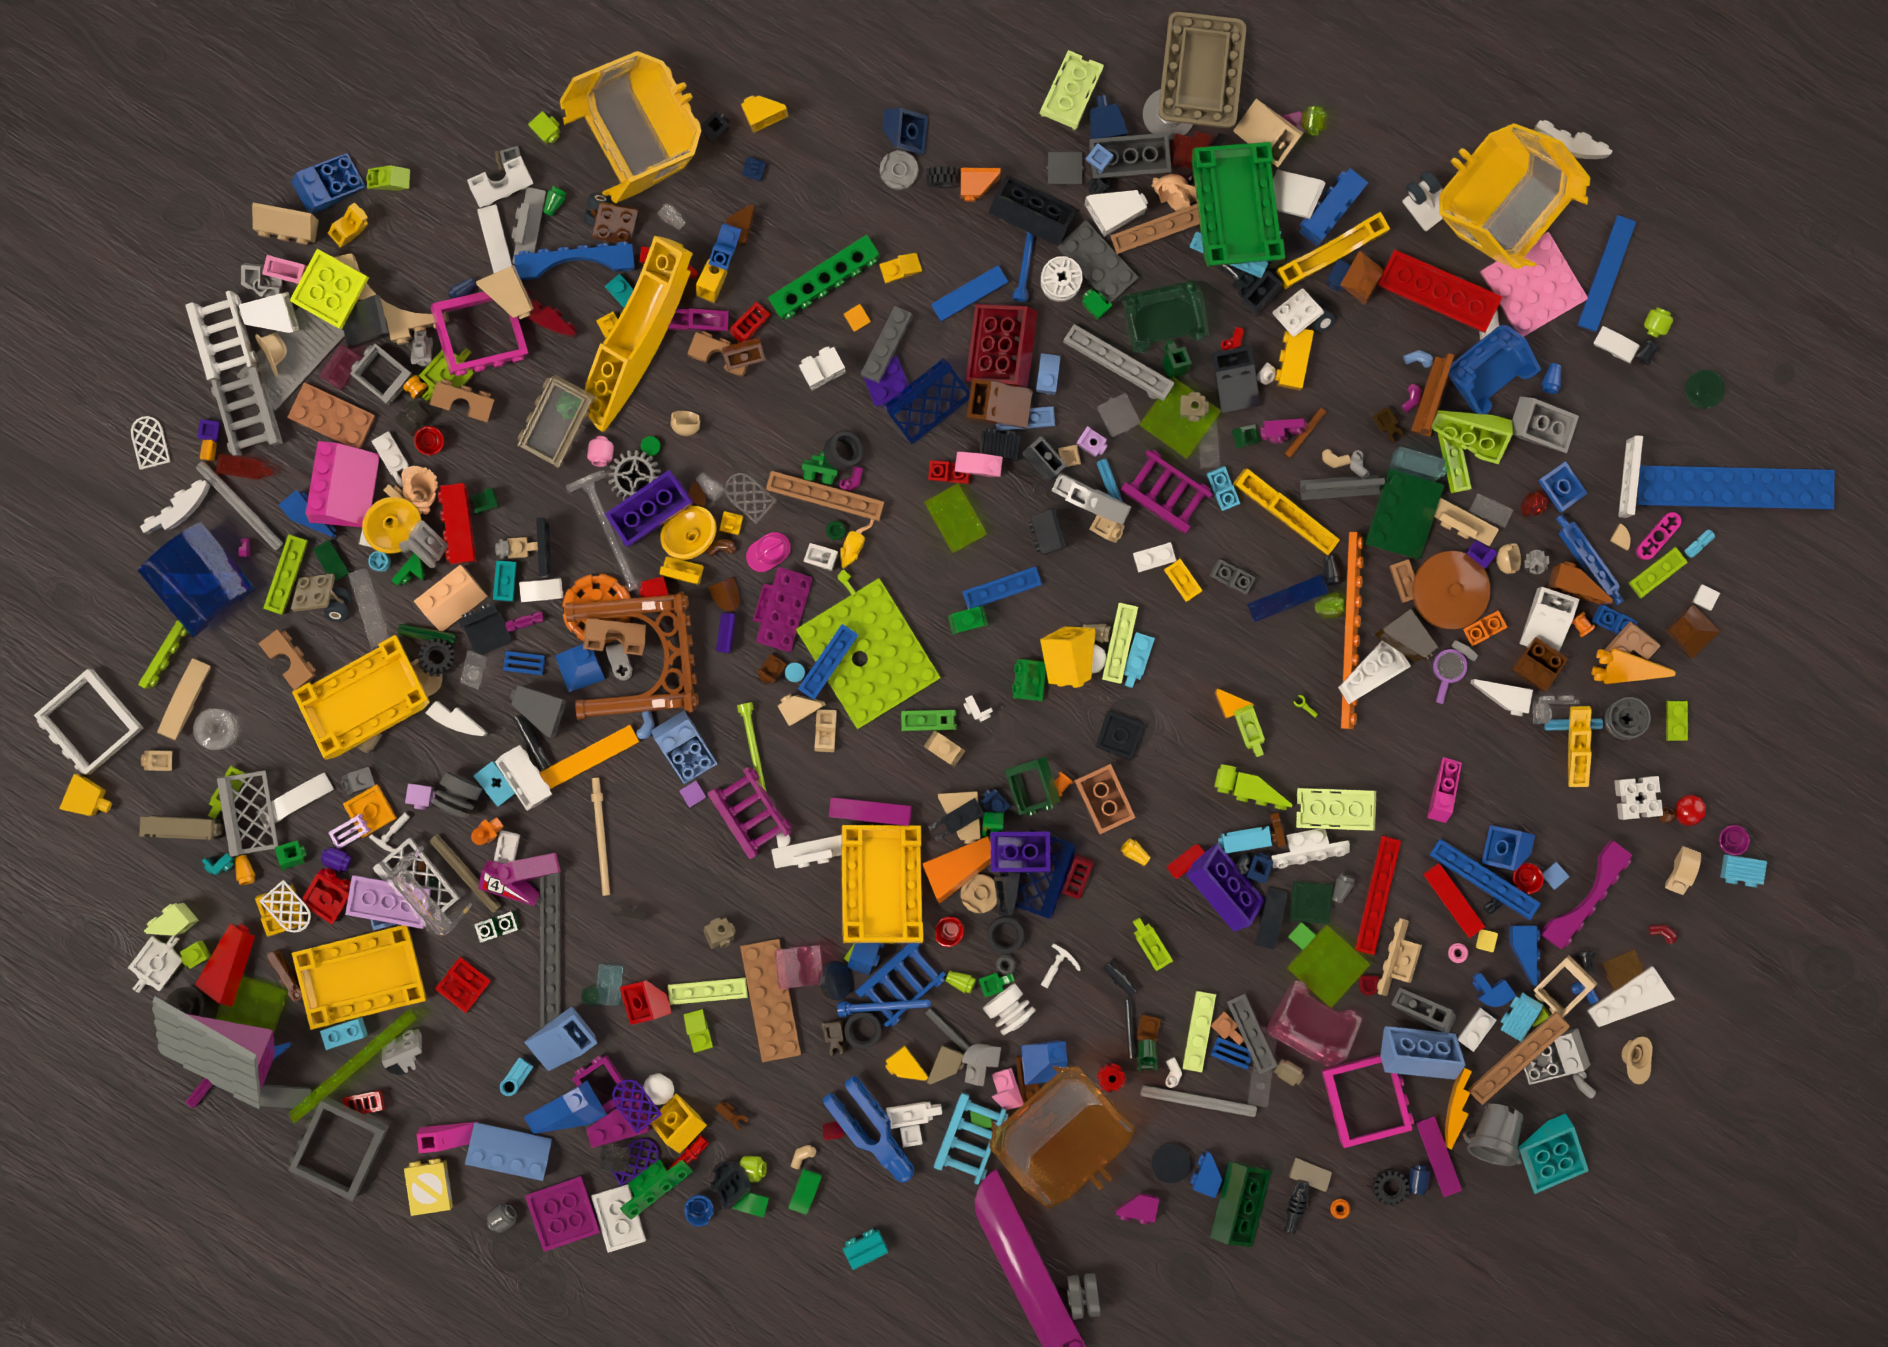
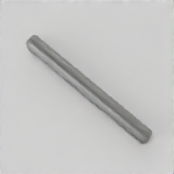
[196,461,283,550]
[1140,1085,1257,1117]

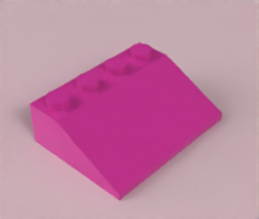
[306,441,380,527]

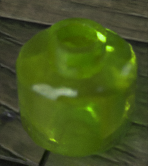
[1301,106,1327,135]
[1315,593,1345,619]

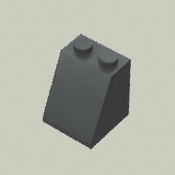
[510,685,567,738]

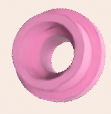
[1448,943,1468,963]

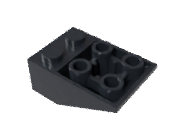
[1210,345,1260,413]

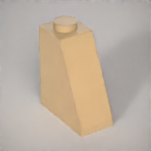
[476,265,534,319]
[938,791,980,844]

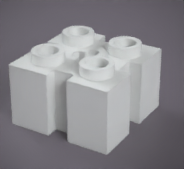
[799,346,846,391]
[1614,776,1663,820]

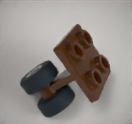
[584,193,638,244]

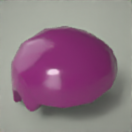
[1719,825,1750,856]

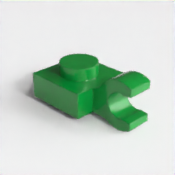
[978,972,1015,998]

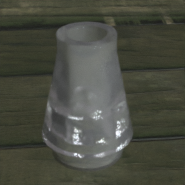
[657,202,687,230]
[696,473,725,501]

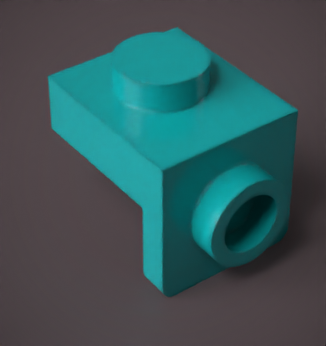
[202,853,235,875]

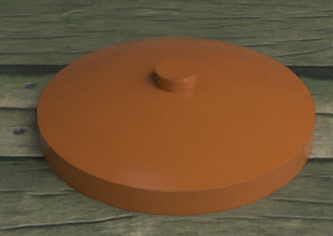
[1412,551,1490,629]

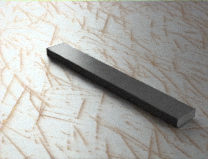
[540,872,561,1029]

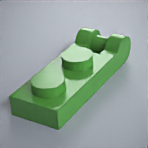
[901,710,957,731]

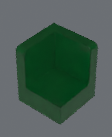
[472,487,500,515]

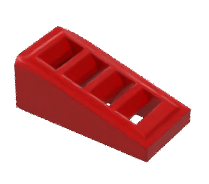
[730,301,771,342]
[342,1090,385,1114]

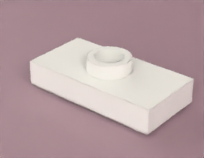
[494,830,520,864]

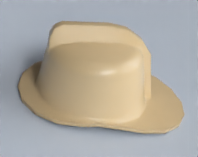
[255,333,287,377]
[1621,1036,1653,1084]

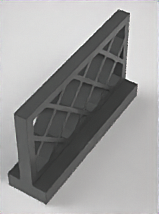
[1300,475,1385,501]

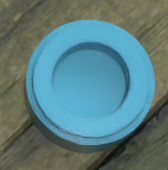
[785,663,805,682]

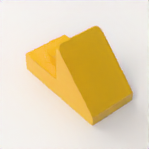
[879,253,922,284]

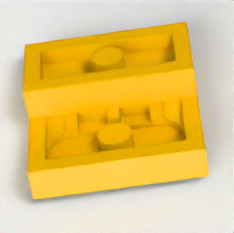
[255,885,305,937]

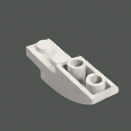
[1533,120,1612,159]
[140,480,211,534]

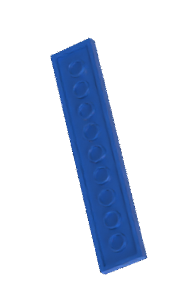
[1637,466,1835,510]

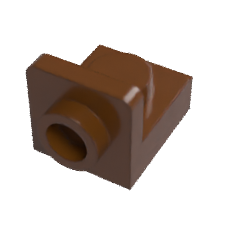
[757,654,787,685]
[1136,1014,1161,1043]

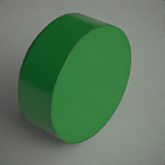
[641,436,661,456]

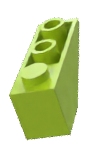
[1232,772,1292,810]

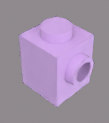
[405,784,437,810]

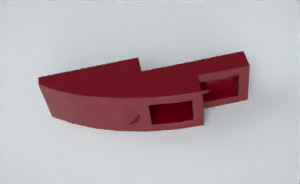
[524,287,578,338]

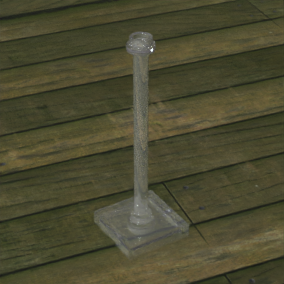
[566,470,639,591]

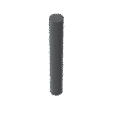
[925,1008,970,1053]

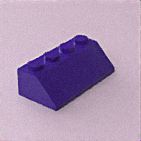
[605,470,694,547]
[1186,843,1265,932]

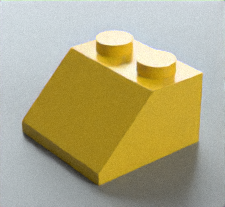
[741,96,789,133]
[651,1093,707,1154]

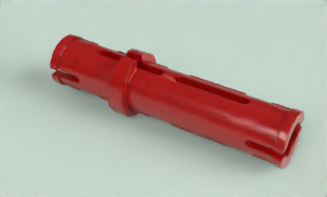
[667,1135,710,1170]

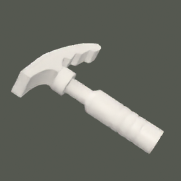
[369,812,411,854]
[1041,943,1081,988]

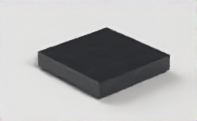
[1095,711,1145,760]

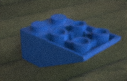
[291,153,366,215]

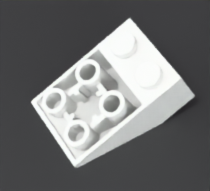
[1520,587,1579,652]

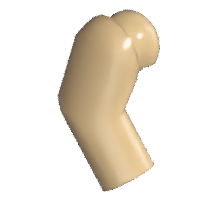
[1322,449,1351,468]
[791,1145,816,1169]

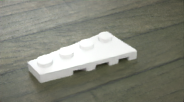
[1338,641,1411,704]
[1587,966,1675,1027]

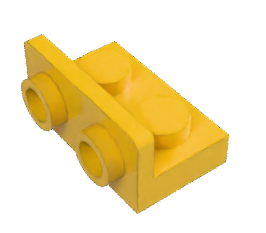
[659,557,704,585]

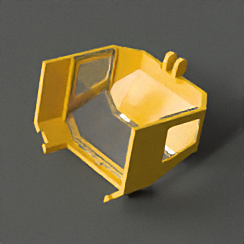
[560,51,701,203]
[1439,123,1590,269]

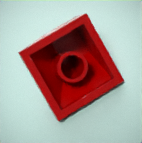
[619,980,672,1025]

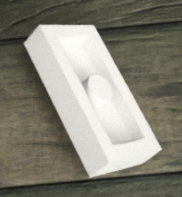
[1133,542,1176,573]
[1457,1008,1497,1052]

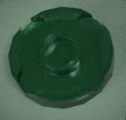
[1684,370,1725,409]

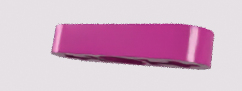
[1636,512,1681,560]

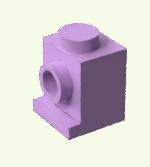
[1076,426,1108,457]

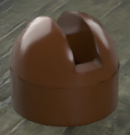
[1659,807,1676,824]

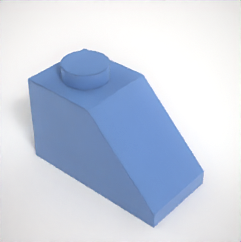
[1036,353,1060,395]

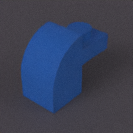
[1471,972,1516,1007]

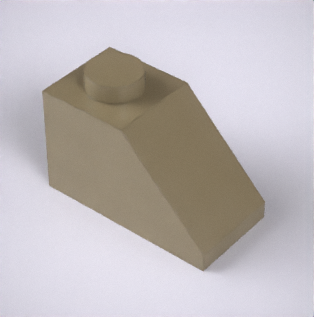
[927,1045,964,1084]

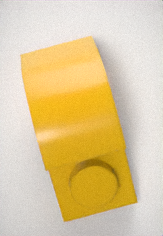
[328,203,368,248]

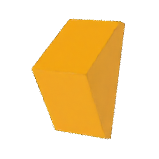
[1215,689,1254,718]

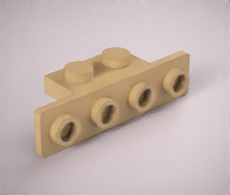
[1434,498,1498,546]
[1377,918,1422,996]

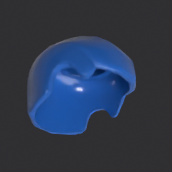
[684,1194,714,1227]

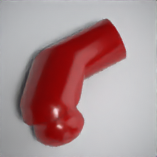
[1221,327,1245,351]

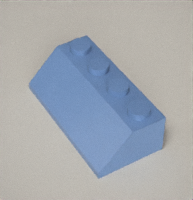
[1380,1026,1465,1080]
[465,1122,552,1181]

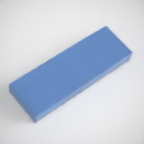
[996,406,1055,431]

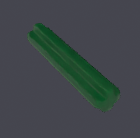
[398,624,456,645]

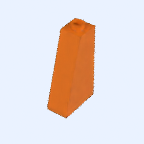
[923,836,991,903]

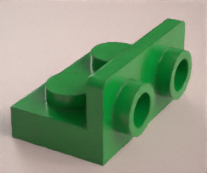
[1012,659,1046,701]

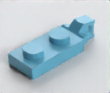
[1124,632,1155,688]

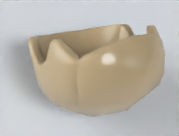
[671,411,700,436]
[1496,543,1521,574]

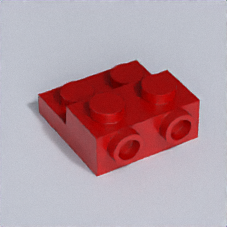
[302,868,351,925]

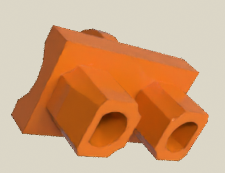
[471,817,503,845]

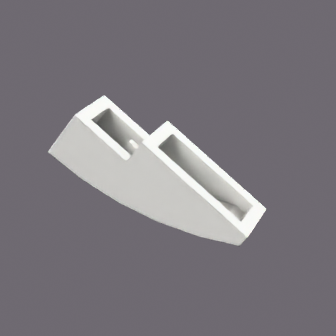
[426,701,488,736]

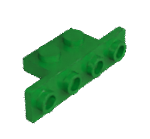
[620,1159,693,1220]

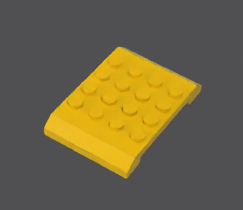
[292,635,430,759]
[841,825,923,943]
[292,925,427,1030]

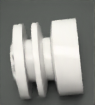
[1041,256,1082,302]
[983,983,1035,1035]

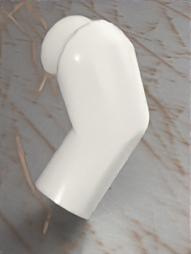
[1165,1057,1182,1088]

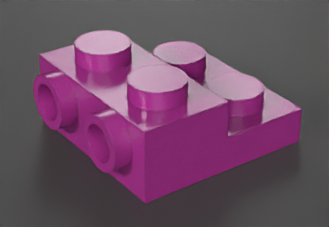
[1261,419,1307,444]

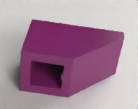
[1115,1193,1159,1225]

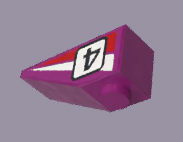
[478,860,540,906]

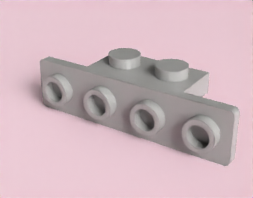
[512,187,546,264]

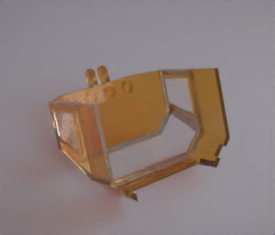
[989,1066,1136,1209]

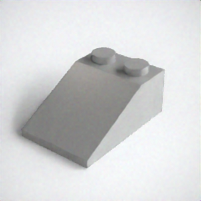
[1512,397,1579,453]

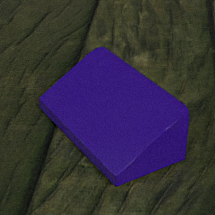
[716,613,736,654]

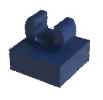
[741,156,766,182]

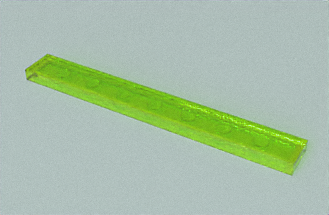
[288,1009,417,1124]

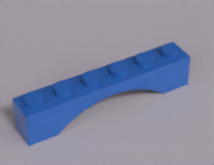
[514,242,635,281]

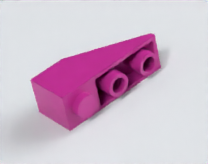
[1427,757,1462,823]
[417,1122,479,1153]

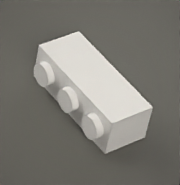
[495,745,552,811]

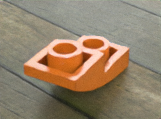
[1463,610,1508,646]

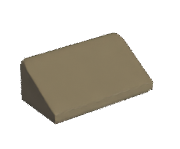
[1288,1158,1332,1192]

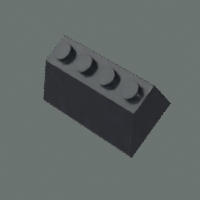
[988,175,1077,247]

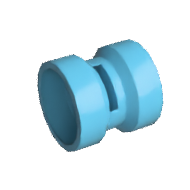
[368,551,391,572]

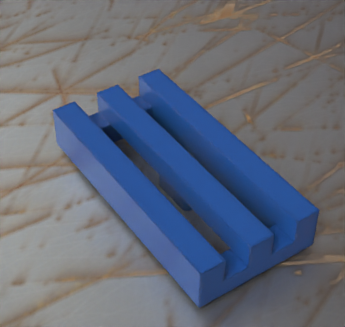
[503,651,545,675]
[1210,1037,1252,1070]

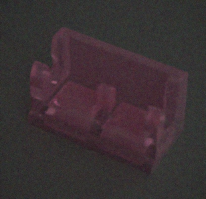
[319,344,362,390]

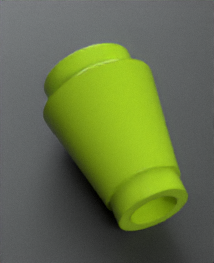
[946,971,976,994]

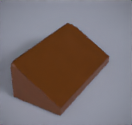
[722,338,766,370]

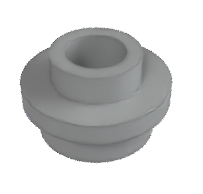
[495,539,509,559]

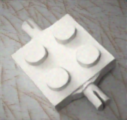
[128,935,182,993]

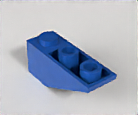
[279,490,338,538]
[1509,925,1540,986]

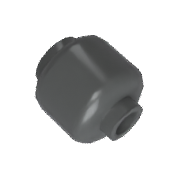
[487,1204,517,1233]

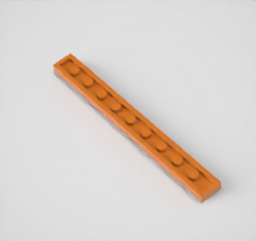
[1341,532,1364,729]

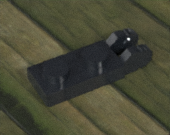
[928,798,985,841]

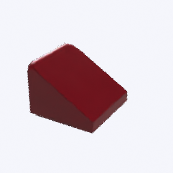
[823,1121,844,1141]

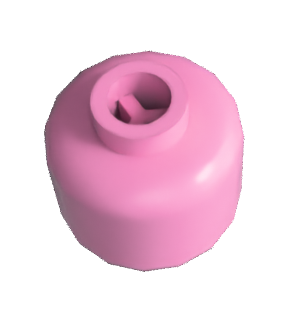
[587,436,614,467]

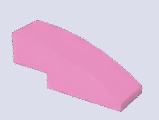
[262,255,308,284]

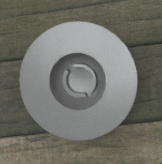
[1143,89,1193,140]

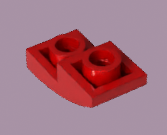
[928,460,971,484]

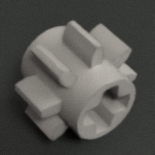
[1524,550,1549,574]

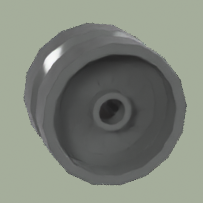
[1067,1272,1100,1320]

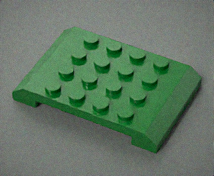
[1192,142,1285,267]

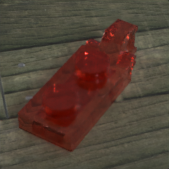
[216,454,273,480]

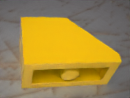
[885,1045,928,1081]

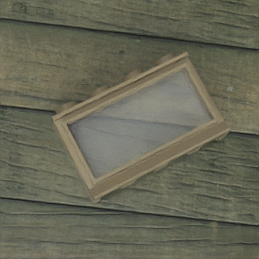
[517,375,597,468]

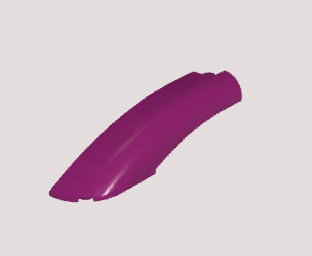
[974,1169,1086,1347]

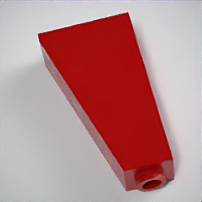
[195,923,255,1007]

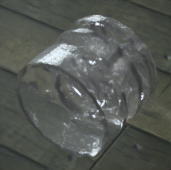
[193,709,242,750]

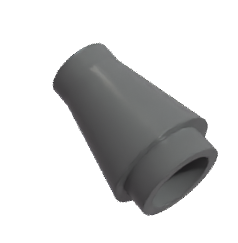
[1332,873,1355,904]

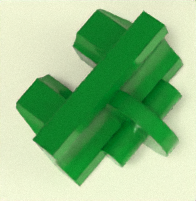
[802,450,838,484]

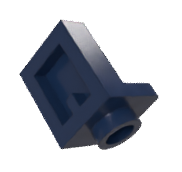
[980,789,1010,813]

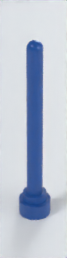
[1012,232,1034,302]
[837,1000,931,1017]

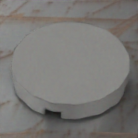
[880,150,919,190]

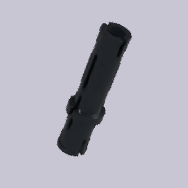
[513,714,551,771]

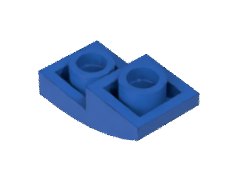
[1592,604,1638,635]

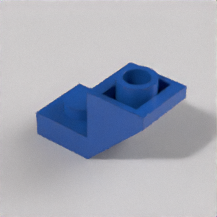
[708,223,742,270]

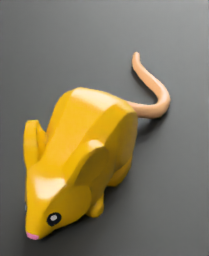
[840,519,874,569]

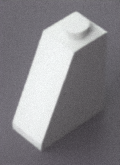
[239,292,300,333]

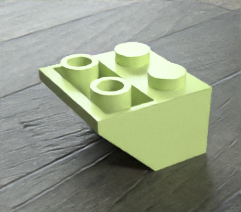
[144,903,199,936]

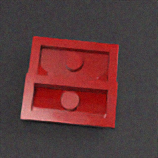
[435,957,491,1014]

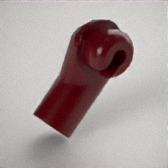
[1648,924,1677,944]

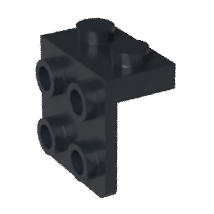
[458,603,512,656]

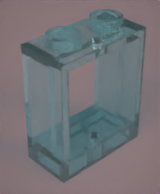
[1389,446,1447,482]

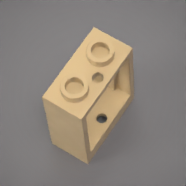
[1534,955,1597,1018]

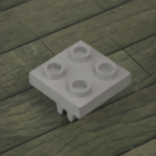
[382,1028,422,1073]

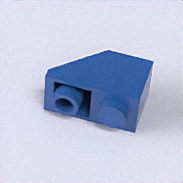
[1190,1151,1222,1198]

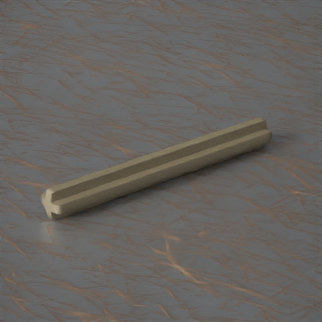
[430,834,501,913]

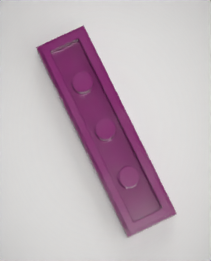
[1415,1116,1462,1197]

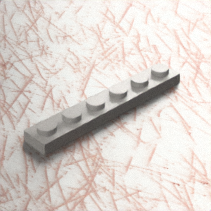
[1063,324,1174,401]

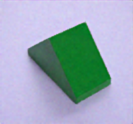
[982,811,1003,841]

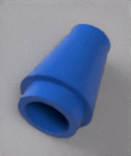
[1541,363,1562,394]

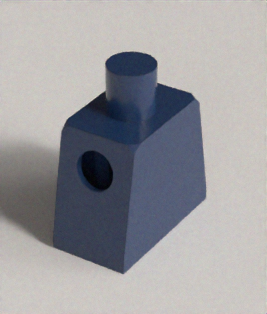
[1089,95,1128,139]

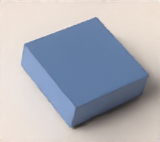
[1542,862,1569,890]

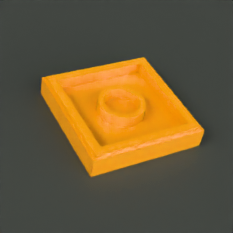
[343,784,397,838]

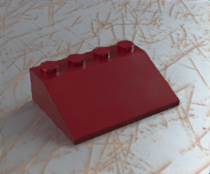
[966,304,1038,388]

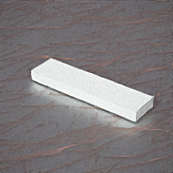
[477,204,513,273]

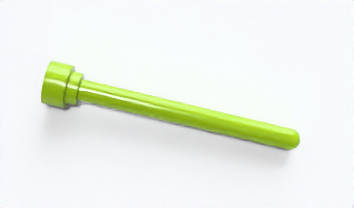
[737,702,766,791]

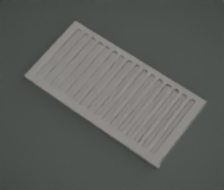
[237,307,345,411]

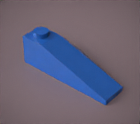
[524,1081,607,1134]

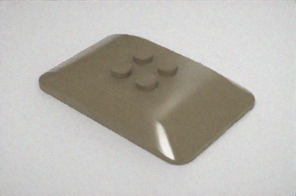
[1158,12,1246,128]

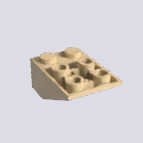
[1233,99,1303,167]

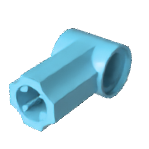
[500,1057,534,1096]

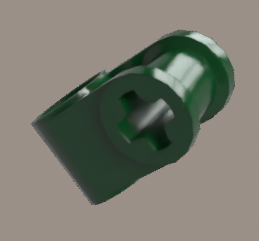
[1137,1039,1158,1072]

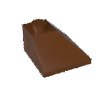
[1664,604,1720,659]

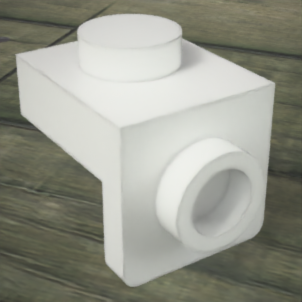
[963,695,993,722]

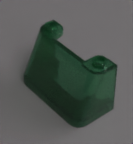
[1121,281,1210,353]

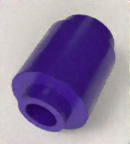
[320,847,352,872]

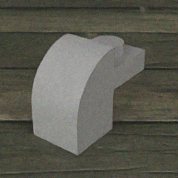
[962,1044,1001,1086]

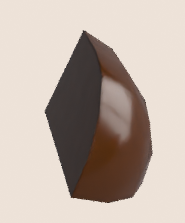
[708,577,740,611]

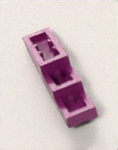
[829,797,912,826]

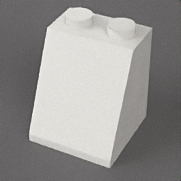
[1085,190,1148,237]

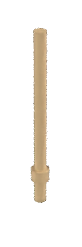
[591,778,610,896]

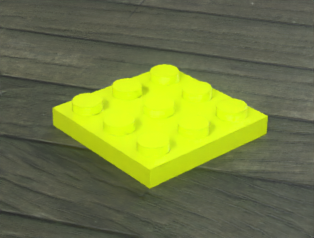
[290,249,369,329]

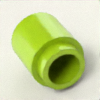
[1214,764,1237,794]

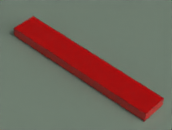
[1354,836,1401,955]

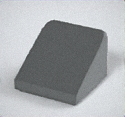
[500,146,522,172]

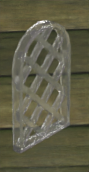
[724,473,777,524]

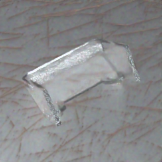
[387,846,472,937]

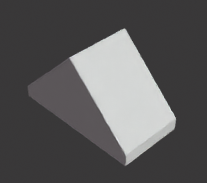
[804,543,839,571]

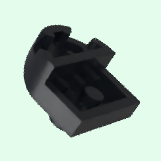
[711,1161,752,1209]

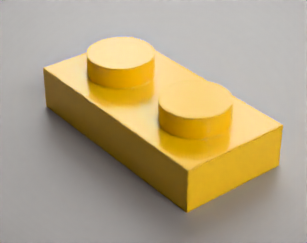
[1164,559,1202,602]

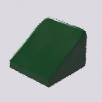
[1232,424,1260,449]

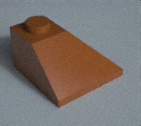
[1340,251,1384,305]

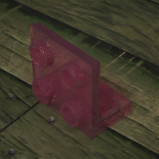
[775,945,823,989]

